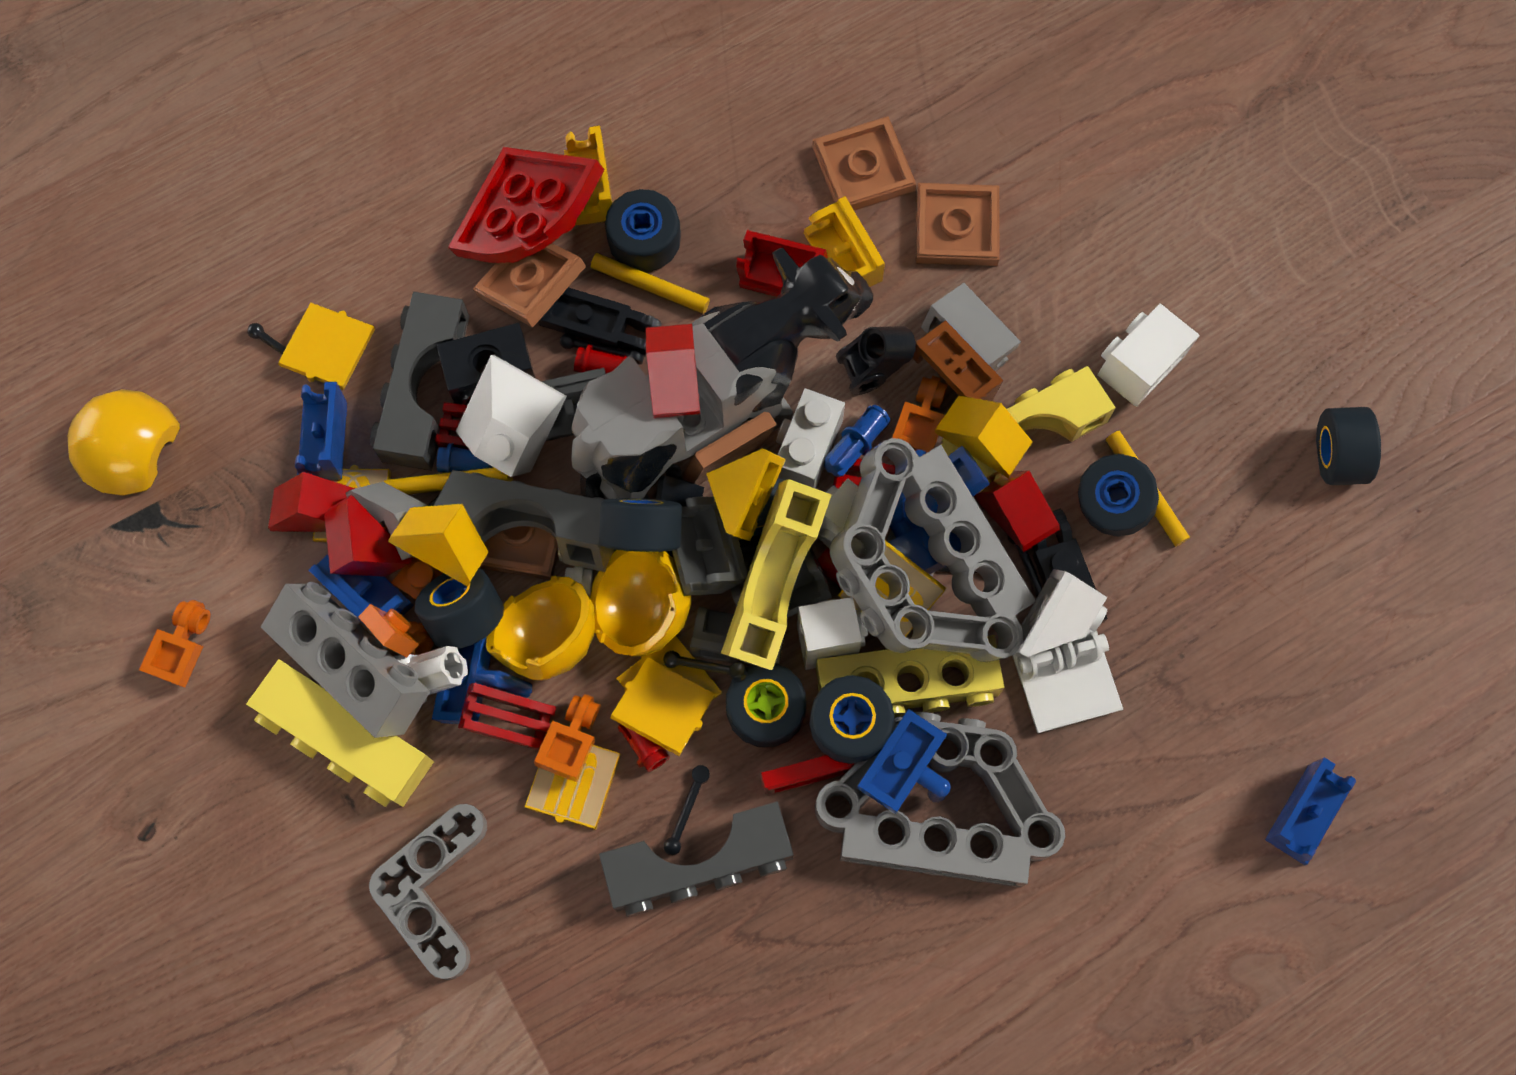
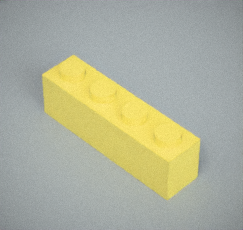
[246,659,434,807]

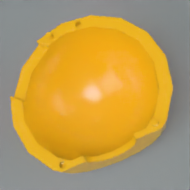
[67,389,180,496]
[590,550,691,656]
[486,576,595,681]

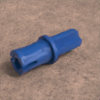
[824,405,890,477]

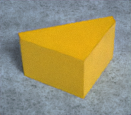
[935,396,1033,478]
[706,448,786,541]
[388,504,488,587]

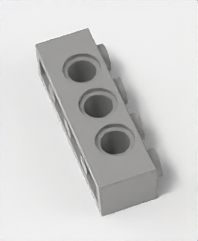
[261,582,430,738]

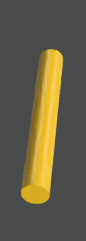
[591,253,710,314]
[1105,430,1190,547]
[384,467,513,495]

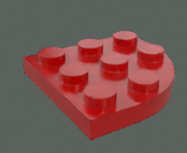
[448,147,605,263]

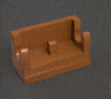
[912,320,1004,401]

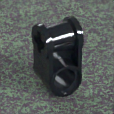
[836,326,916,395]

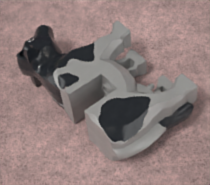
[571,248,873,500]

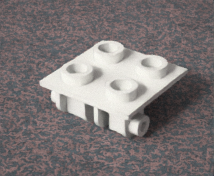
[1013,630,1123,733]

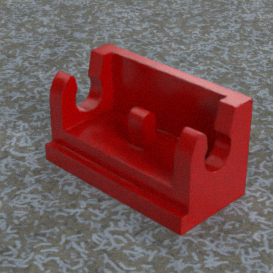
[736,230,828,297]

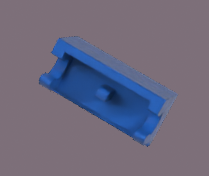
[295,382,347,480]
[308,554,414,625]
[1265,757,1356,865]

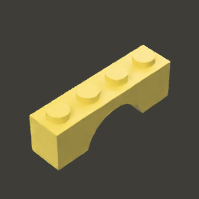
[941,366,1116,483]
[721,479,832,670]

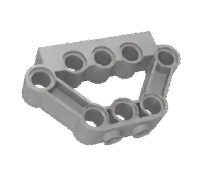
[830,438,1036,662]
[815,712,1065,887]

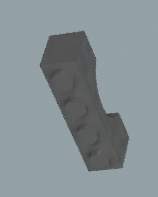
[370,291,470,471]
[434,470,614,572]
[599,801,794,917]

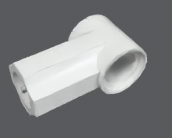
[393,646,468,703]

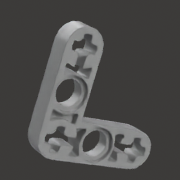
[369,804,487,980]

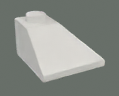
[456,355,567,477]
[1018,569,1107,657]

